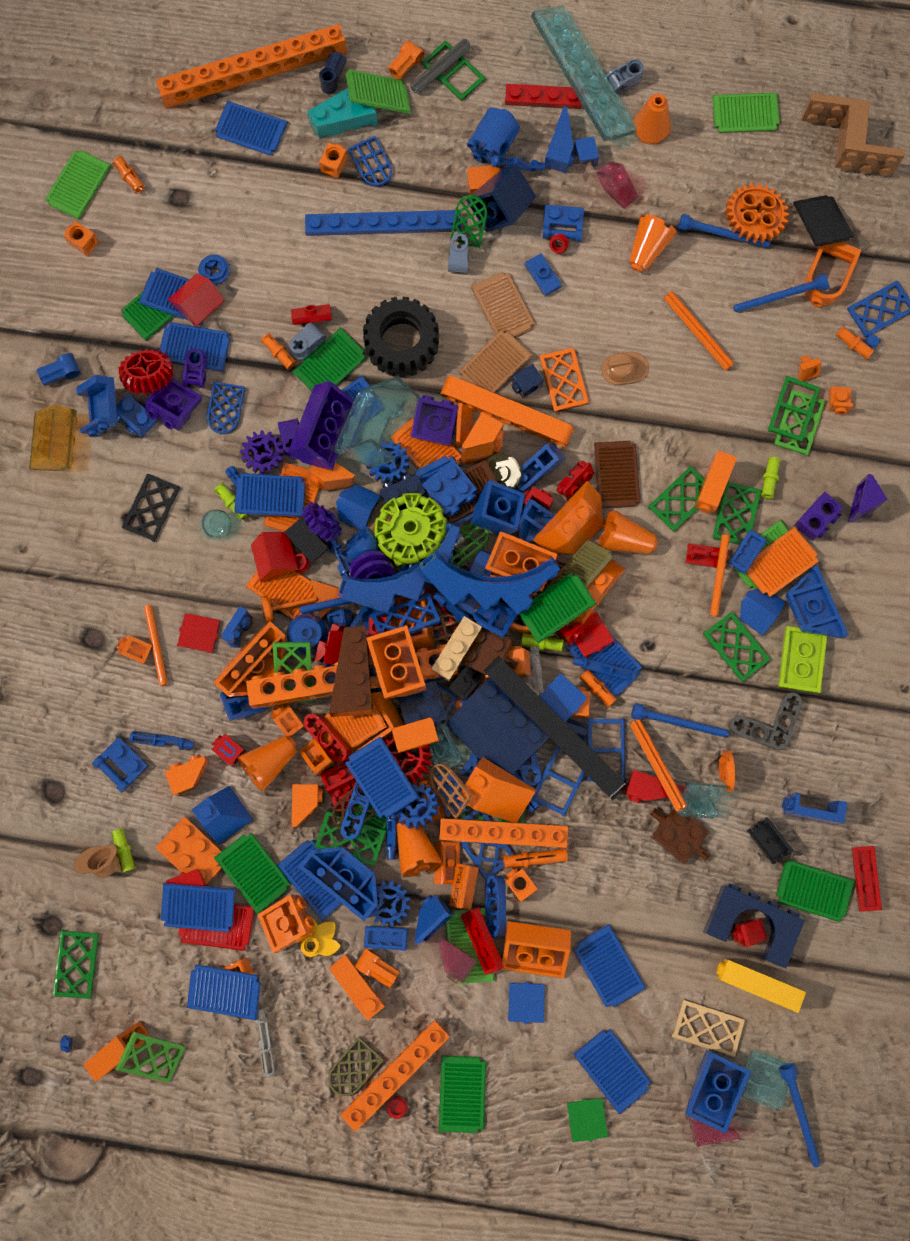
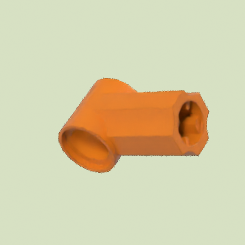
[388,40,425,80]
[354,948,400,988]

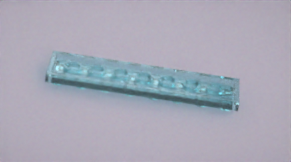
[530,5,636,141]

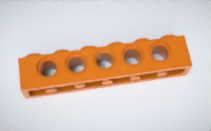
[440,819,568,848]
[340,1019,450,1132]

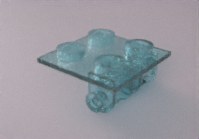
[672,782,728,819]

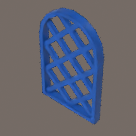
[207,382,245,434]

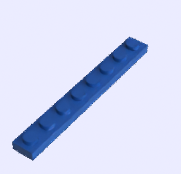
[305,210,461,236]

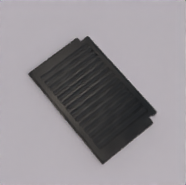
[793,195,854,247]

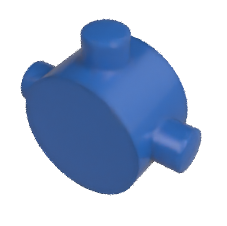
[863,333,881,350]
[60,1035,72,1053]

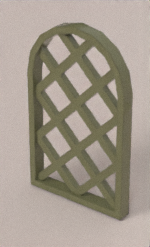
[328,1036,384,1096]

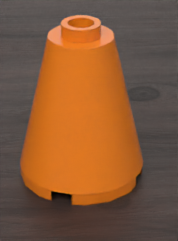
[633,94,671,144]
[629,214,677,273]
[599,510,658,554]
[238,736,297,791]
[397,816,442,877]

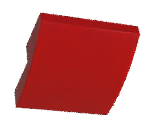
[320,759,363,814]

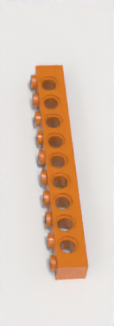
[155,24,347,108]
[246,644,458,709]

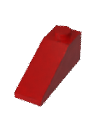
[624,770,694,804]

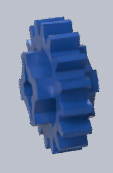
[366,440,410,484]
[394,783,439,830]
[368,880,411,927]

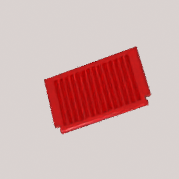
[178,904,255,951]

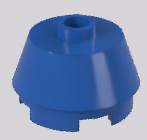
[286,614,328,654]

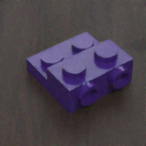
[145,378,202,431]
[410,395,458,446]

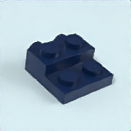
[380,474,426,519]
[398,680,448,728]

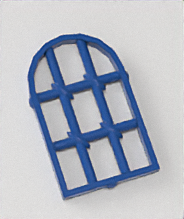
[348,136,392,187]

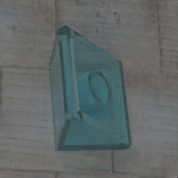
[428,723,464,776]

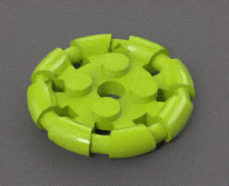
[374,493,447,564]

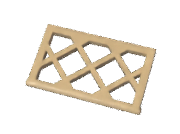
[672,1000,745,1058]

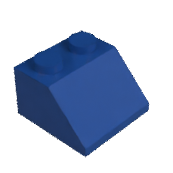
[471,480,525,535]

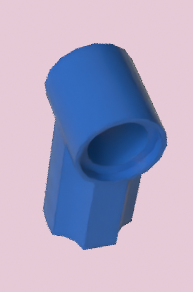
[37,353,81,386]

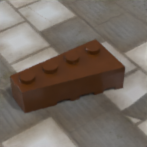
[329,626,374,717]

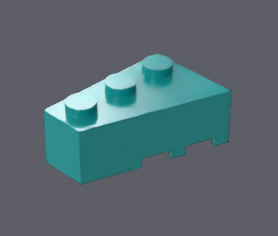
[307,88,378,138]

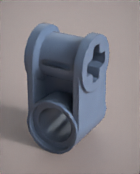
[605,59,644,95]
[448,233,469,273]
[289,322,326,361]

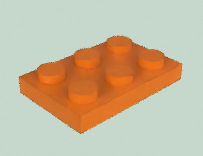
[155,816,222,886]

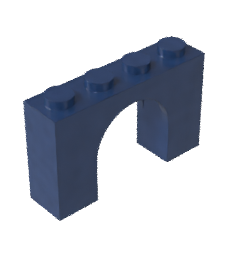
[703,883,805,969]

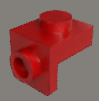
[522,487,554,510]

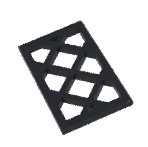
[122,474,180,542]

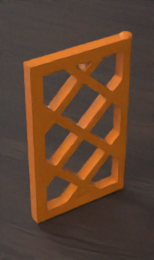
[539,348,589,412]

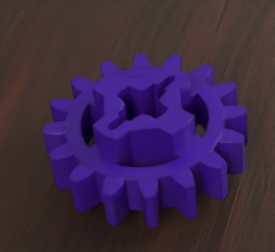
[240,430,285,474]
[302,502,342,542]

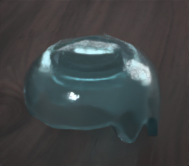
[200,509,232,540]

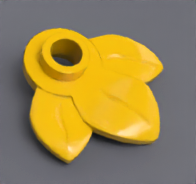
[301,918,341,957]

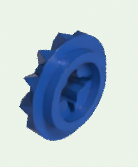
[198,255,230,285]

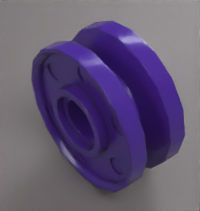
[349,551,395,579]

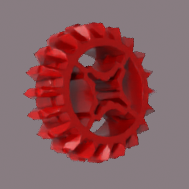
[118,348,174,396]
[384,734,432,784]

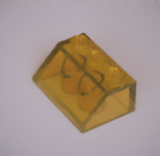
[29,404,77,471]

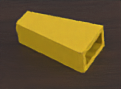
[716,959,806,1013]

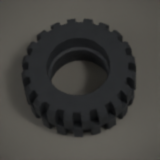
[363,296,439,378]

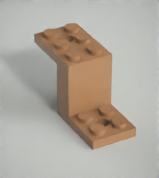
[801,93,905,176]

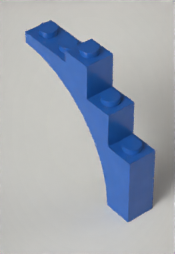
[337,522,460,613]
[420,551,560,615]

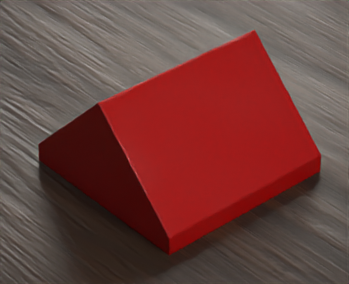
[168,274,225,327]
[251,532,298,582]

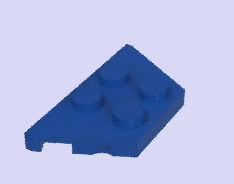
[785,565,849,638]

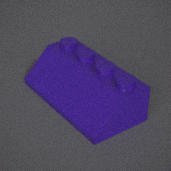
[288,381,357,470]

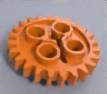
[725,183,789,243]

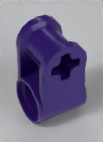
[182,349,208,388]
[278,418,299,459]

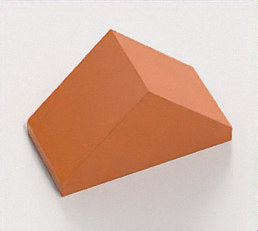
[299,739,334,776]

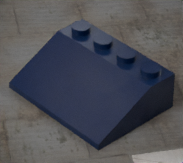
[445,678,549,775]

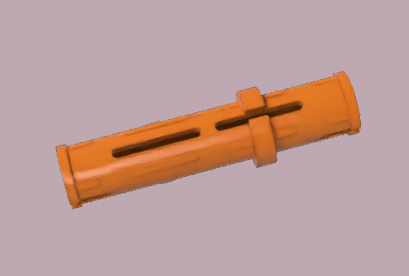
[503,848,568,869]

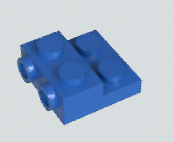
[422,459,479,517]

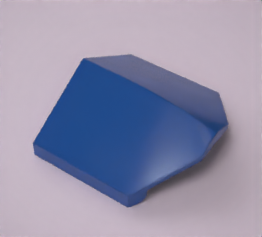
[336,485,381,531]
[518,499,555,544]
[740,589,786,636]
[473,601,517,638]
[220,691,267,721]

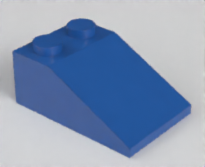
[685,1050,751,1134]

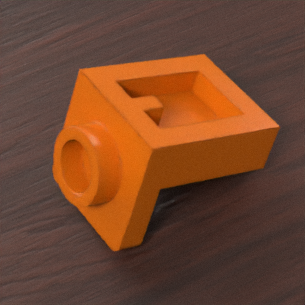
[828,386,853,415]
[117,635,152,664]
[270,703,304,738]

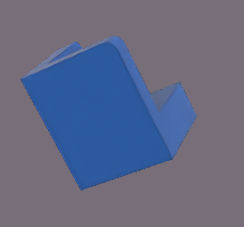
[573,136,599,167]

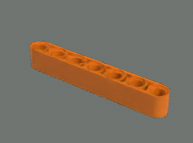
[440,376,574,447]

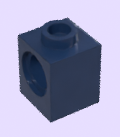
[511,364,544,399]

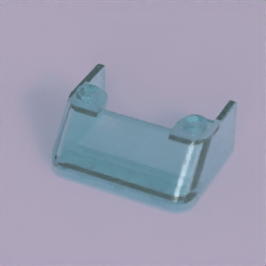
[334,376,420,467]

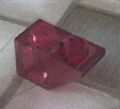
[596,161,639,209]

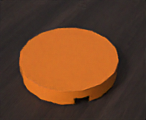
[719,750,735,792]

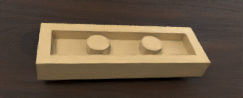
[431,616,482,681]

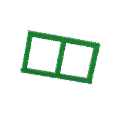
[422,41,486,101]
[768,376,820,442]

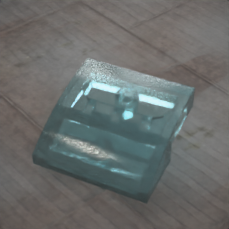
[741,1050,789,1111]

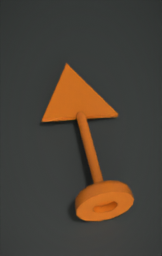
[260,580,340,624]

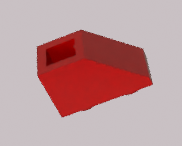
[731,918,767,947]

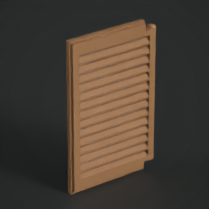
[471,272,535,337]
[459,330,533,393]

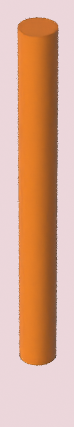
[710,534,730,616]
[144,605,168,686]

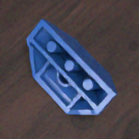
[298,847,378,921]

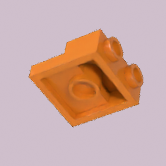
[257,894,315,953]

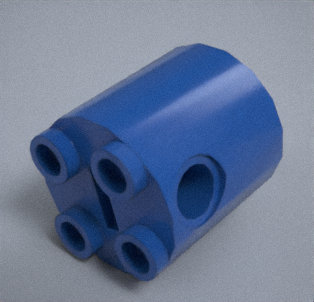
[467,107,520,165]

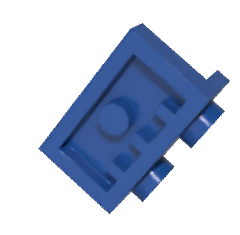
[116,393,158,438]

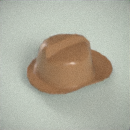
[602,352,649,384]
[74,845,122,878]

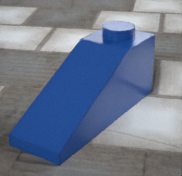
[545,106,575,173]
[514,443,567,493]

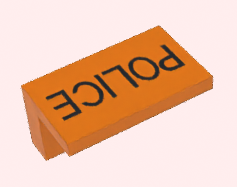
[449,863,479,910]

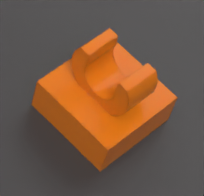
[798,355,822,382]

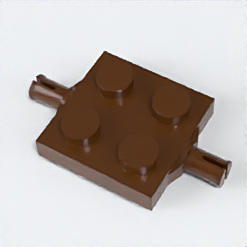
[460,627,519,676]
[650,808,711,864]

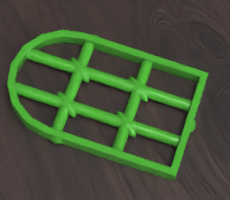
[450,524,489,567]

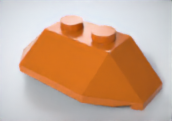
[533,481,604,554]
[568,559,626,628]
[213,621,286,697]

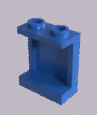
[76,374,117,437]
[782,792,847,825]

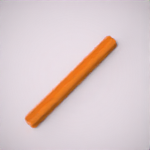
[664,291,734,370]
[630,720,687,812]

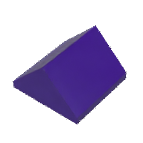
[848,474,888,523]

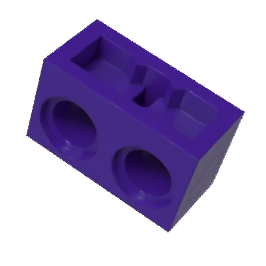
[794,492,843,541]

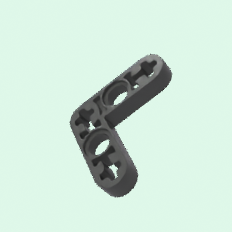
[729,692,802,750]

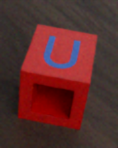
[211,734,247,767]

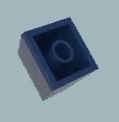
[466,164,536,232]

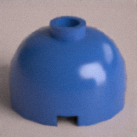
[339,526,379,565]

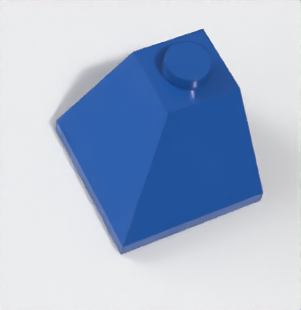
[191,786,253,844]
[415,895,455,945]

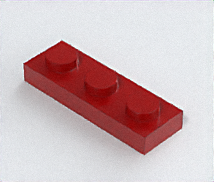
[851,846,882,912]
[460,907,504,975]

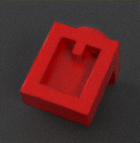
[555,622,584,646]

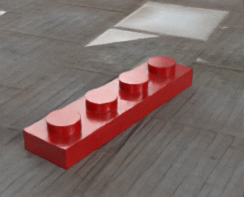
[505,83,583,109]

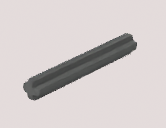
[410,38,470,93]

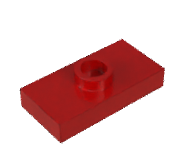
[291,304,332,325]

